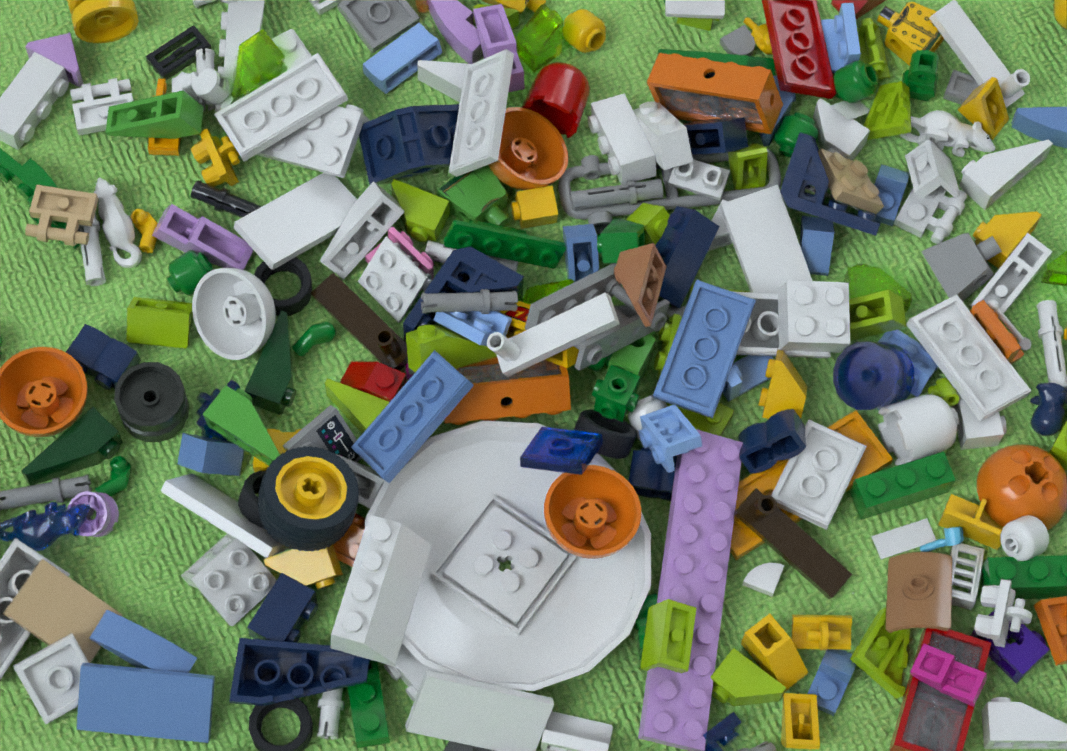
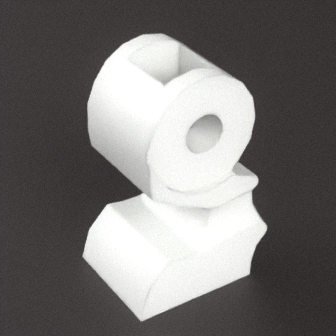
[172,68,232,105]

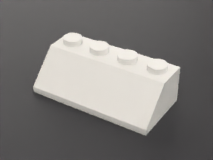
[330,514,431,666]

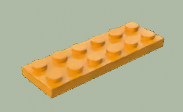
[730,410,893,560]

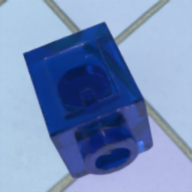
[703,712,742,751]

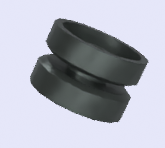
[114,362,189,442]

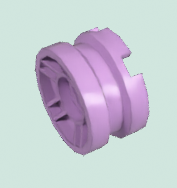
[66,491,119,537]

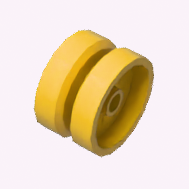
[67,0,139,43]

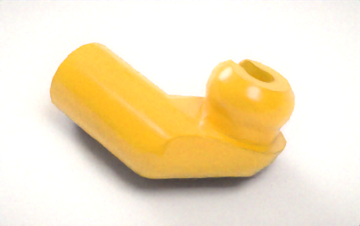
[130,209,158,253]

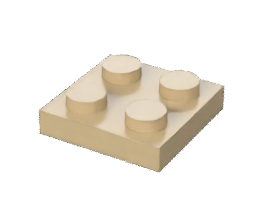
[818,149,884,214]

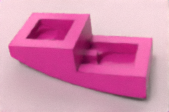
[910,644,987,707]

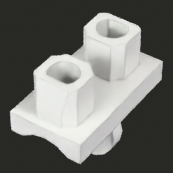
[668,159,730,201]
[974,579,1032,647]

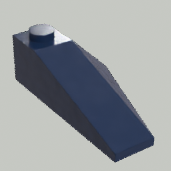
[229,638,370,706]

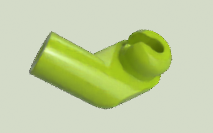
[927,378,960,406]

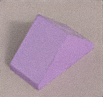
[25,33,83,87]

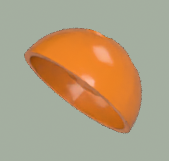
[488,107,568,190]
[0,347,88,437]
[977,444,1067,531]
[544,465,641,559]

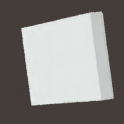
[771,419,866,530]

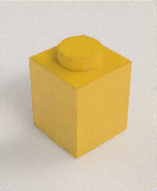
[511,185,558,229]

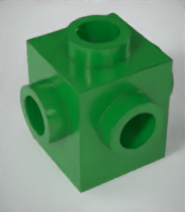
[592,365,640,422]

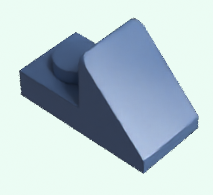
[867,164,910,226]
[807,649,856,716]

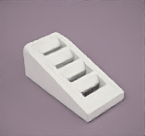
[950,543,985,610]

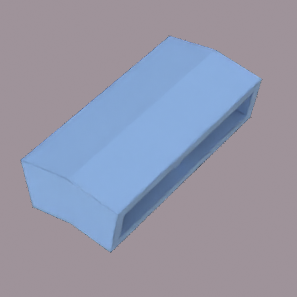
[362,22,443,94]

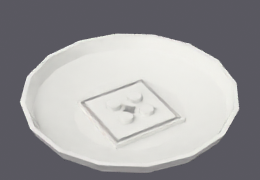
[365,420,651,691]

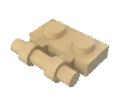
[25,185,99,246]

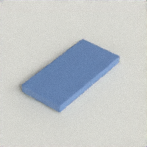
[653,280,756,419]
[351,350,474,483]
[76,662,215,743]

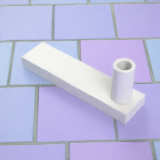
[929,0,1030,108]
[487,292,620,377]

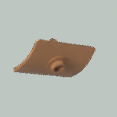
[885,552,952,633]

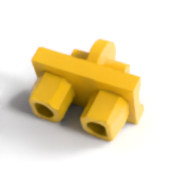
[190,128,240,187]
[792,615,852,650]

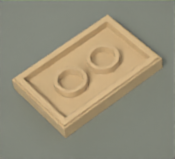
[3,559,122,663]

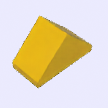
[958,77,1009,140]
[781,693,820,750]

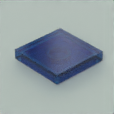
[520,427,603,475]

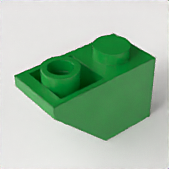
[597,219,645,263]

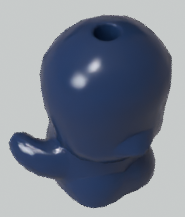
[1030,382,1067,436]

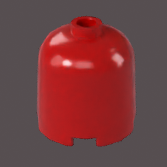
[522,62,590,138]

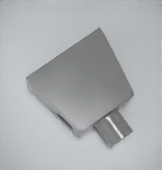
[922,233,1002,301]

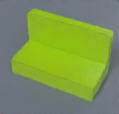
[126,297,193,349]
[640,599,697,673]

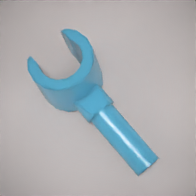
[920,527,964,552]

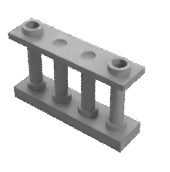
[525,263,670,371]

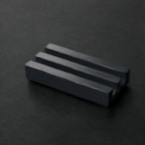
[145,25,212,80]

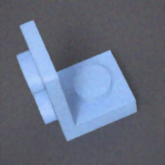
[723,355,773,402]

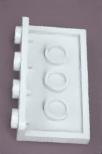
[253,85,370,178]

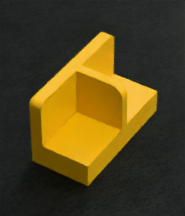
[938,494,1003,550]

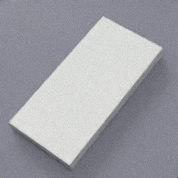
[449,49,514,177]
[214,53,348,161]
[234,173,357,270]
[719,185,813,294]
[906,294,1031,422]
[161,473,290,558]
[405,670,554,751]

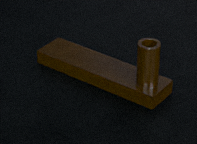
[311,273,408,371]
[734,488,852,599]

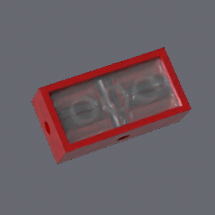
[889,628,991,751]

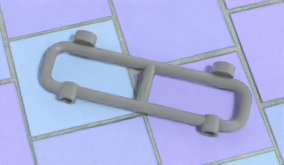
[558,149,781,234]

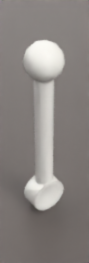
[987,299,1031,350]

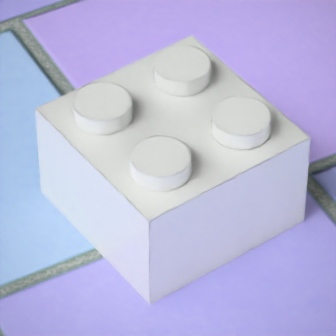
[778,280,850,353]

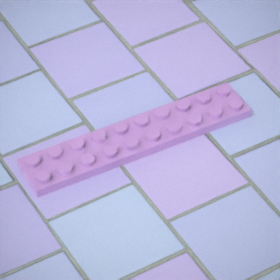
[638,429,743,751]

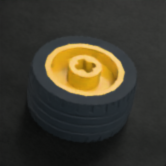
[258,446,359,551]

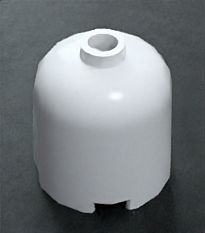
[878,394,959,466]

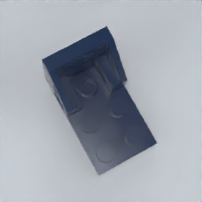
[359,104,459,185]
[780,132,881,236]
[403,247,524,342]

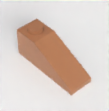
[614,243,666,327]

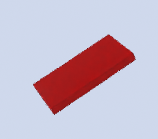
[762,0,836,99]

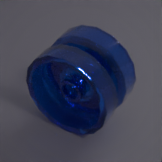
[833,342,915,410]

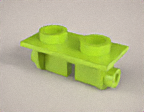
[857,18,890,79]

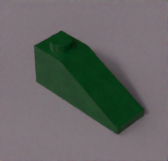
[244,311,296,416]
[21,407,123,486]

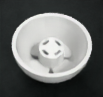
[192,268,276,360]

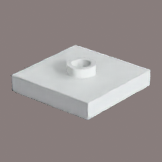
[13,633,89,724]

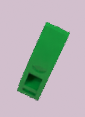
[0,148,80,249]
[348,660,390,748]

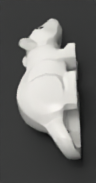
[900,110,996,157]
[94,177,142,268]

